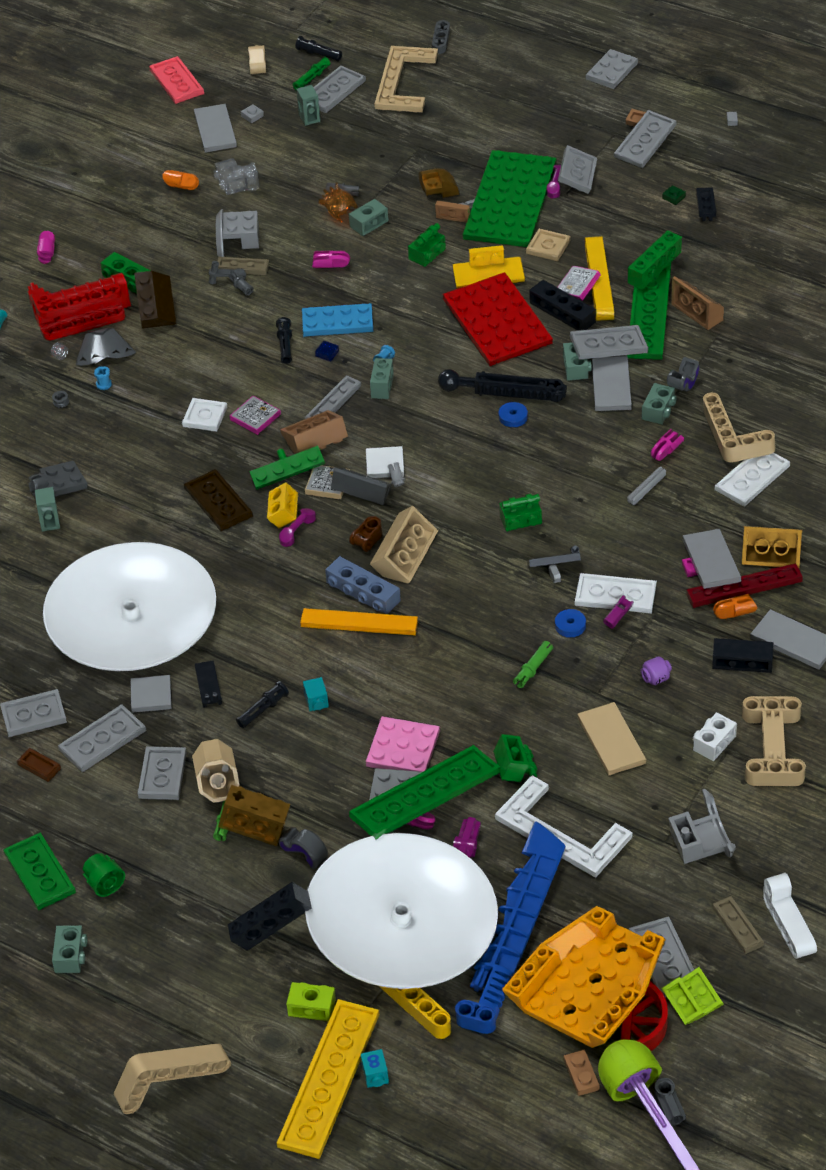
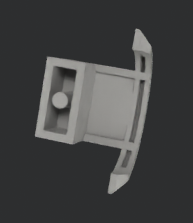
[216,209,259,257]
[669,789,736,864]

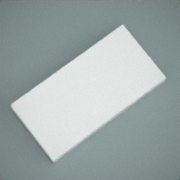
[715,452,790,507]
[575,573,657,614]

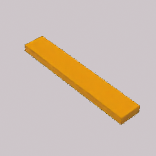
[300,608,418,635]

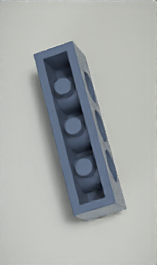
[325,556,401,614]

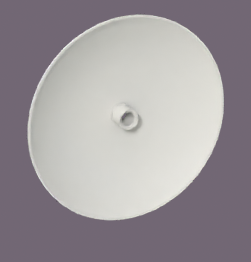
[43,542,216,671]
[305,833,498,989]

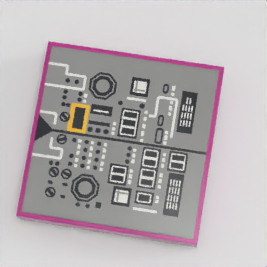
[557,266,601,301]
[230,396,281,435]

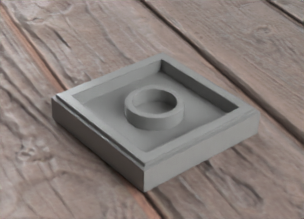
[131,675,172,713]

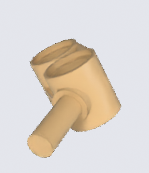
[248,45,266,74]

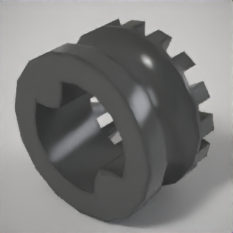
[52,391,69,408]

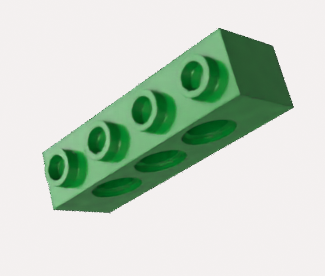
[628,230,682,290]
[100,252,151,293]

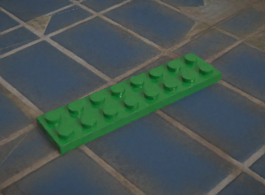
[627,263,671,360]
[349,745,500,840]

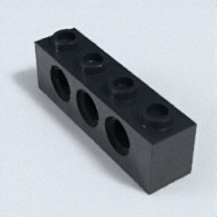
[529,280,596,331]
[228,882,312,951]

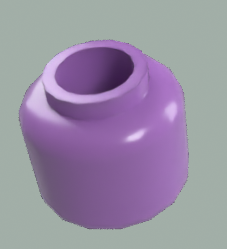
[641,657,672,685]

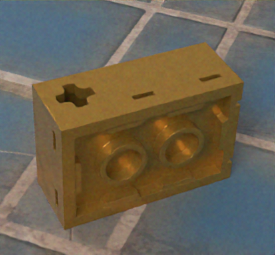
[218,785,290,846]

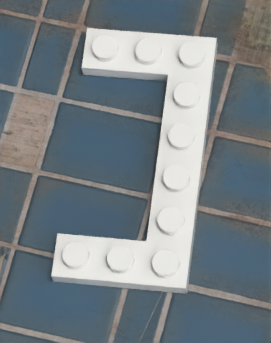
[495,775,632,878]

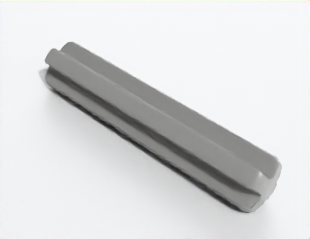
[627,467,666,505]

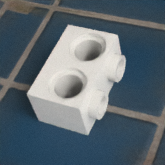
[692,712,737,761]

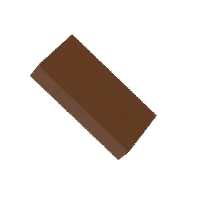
[17,748,61,782]

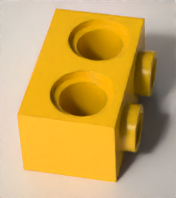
[267,482,298,528]

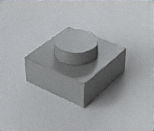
[241,104,264,123]

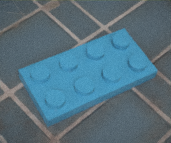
[302,303,373,337]

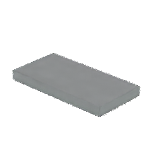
[313,66,366,113]
[194,104,237,152]
[614,110,677,168]
[570,325,648,360]
[592,356,631,411]
[683,529,741,589]
[750,609,826,670]
[58,704,146,772]
[629,917,694,998]

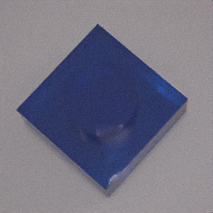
[315,341,339,362]

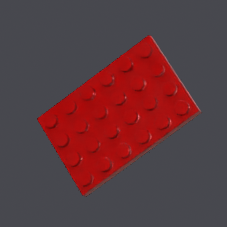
[443,272,553,366]

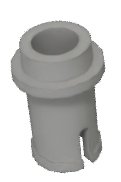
[387,462,405,487]

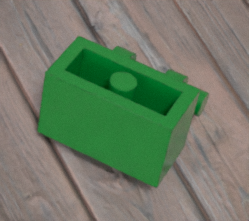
[408,223,446,267]
[499,494,542,531]
[493,734,537,782]

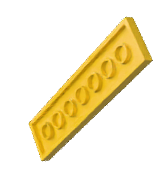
[277,999,379,1159]

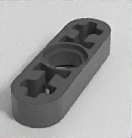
[432,20,450,54]

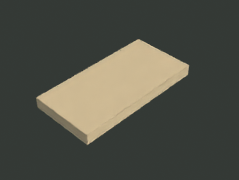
[577,702,646,776]

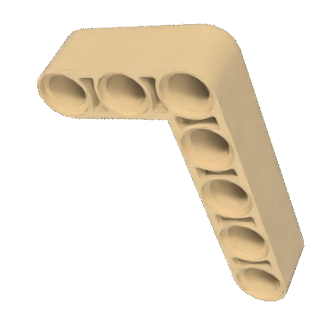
[703,392,775,462]
[114,1044,231,1114]

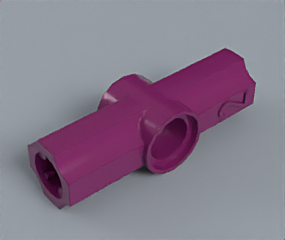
[453,817,481,859]

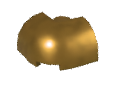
[419,169,459,198]

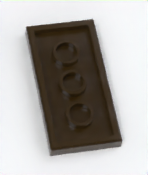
[184,469,253,531]

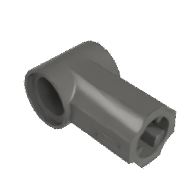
[654,1078,686,1126]

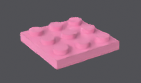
[366,716,440,772]

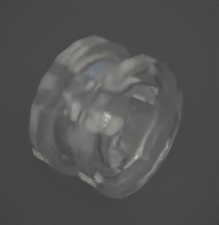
[51,342,68,360]

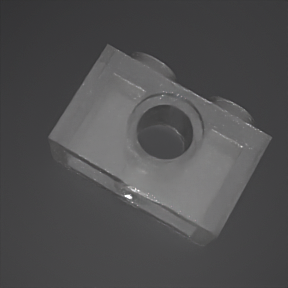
[213,158,246,195]

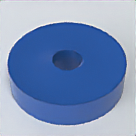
[499,402,528,427]
[555,609,586,637]

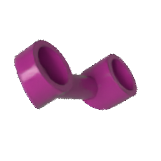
[547,165,561,198]
[279,508,316,547]

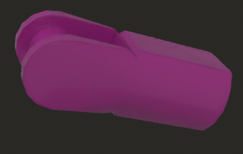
[603,595,634,629]

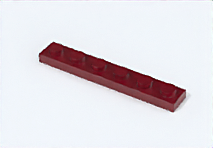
[686,563,803,608]

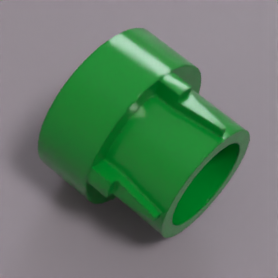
[83,853,125,897]

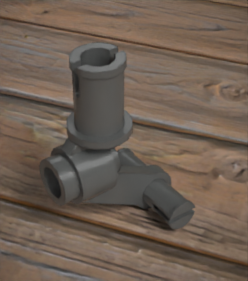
[209,261,254,296]

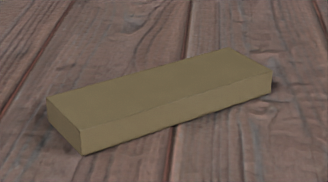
[218,257,269,275]
[712,896,764,954]

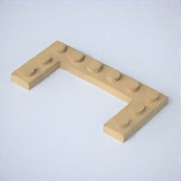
[375,46,438,112]

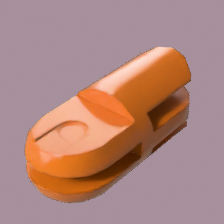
[162,170,199,190]
[713,594,757,619]

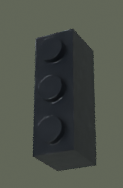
[712,638,774,673]

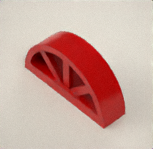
[621,982,668,1051]

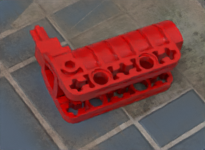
[28,273,131,340]

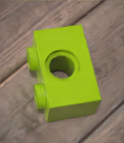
[286,982,336,1021]

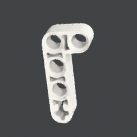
[763,873,817,959]

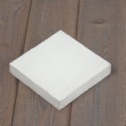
[182,398,227,432]
[366,446,404,478]

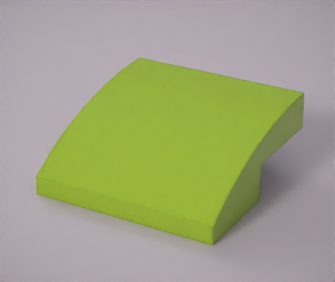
[661,967,724,1025]

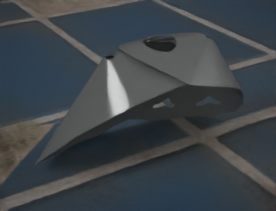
[76,328,136,366]

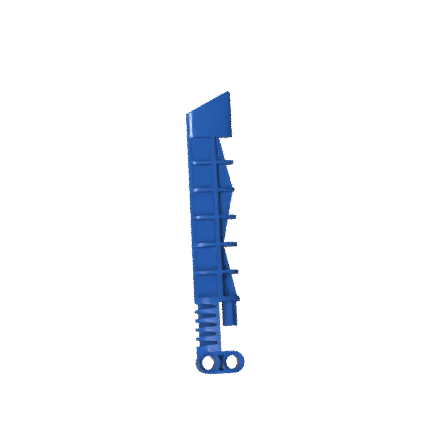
[455,821,566,1034]

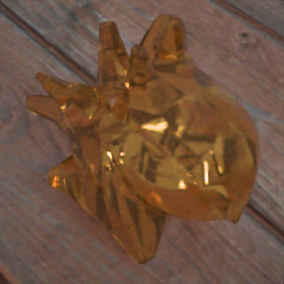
[318,182,358,223]

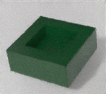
[662,185,686,205]

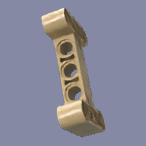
[742,696,806,786]

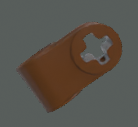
[349,516,382,552]

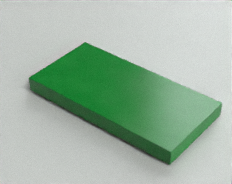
[3,832,76,910]

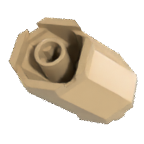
[192,739,240,803]

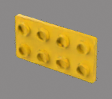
[452,245,525,289]

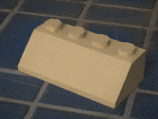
[370,506,438,583]

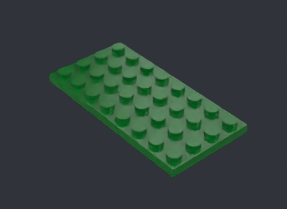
[463,150,557,247]

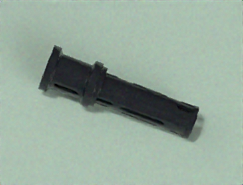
[295,36,343,61]
[276,317,292,364]
[236,681,289,729]

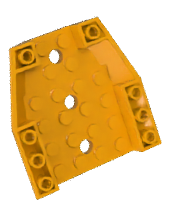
[502,906,665,1048]

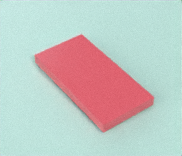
[149,56,204,104]

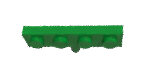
[249,446,325,490]

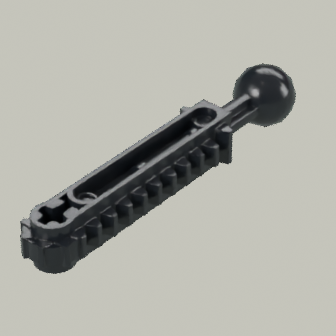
[438,369,567,402]

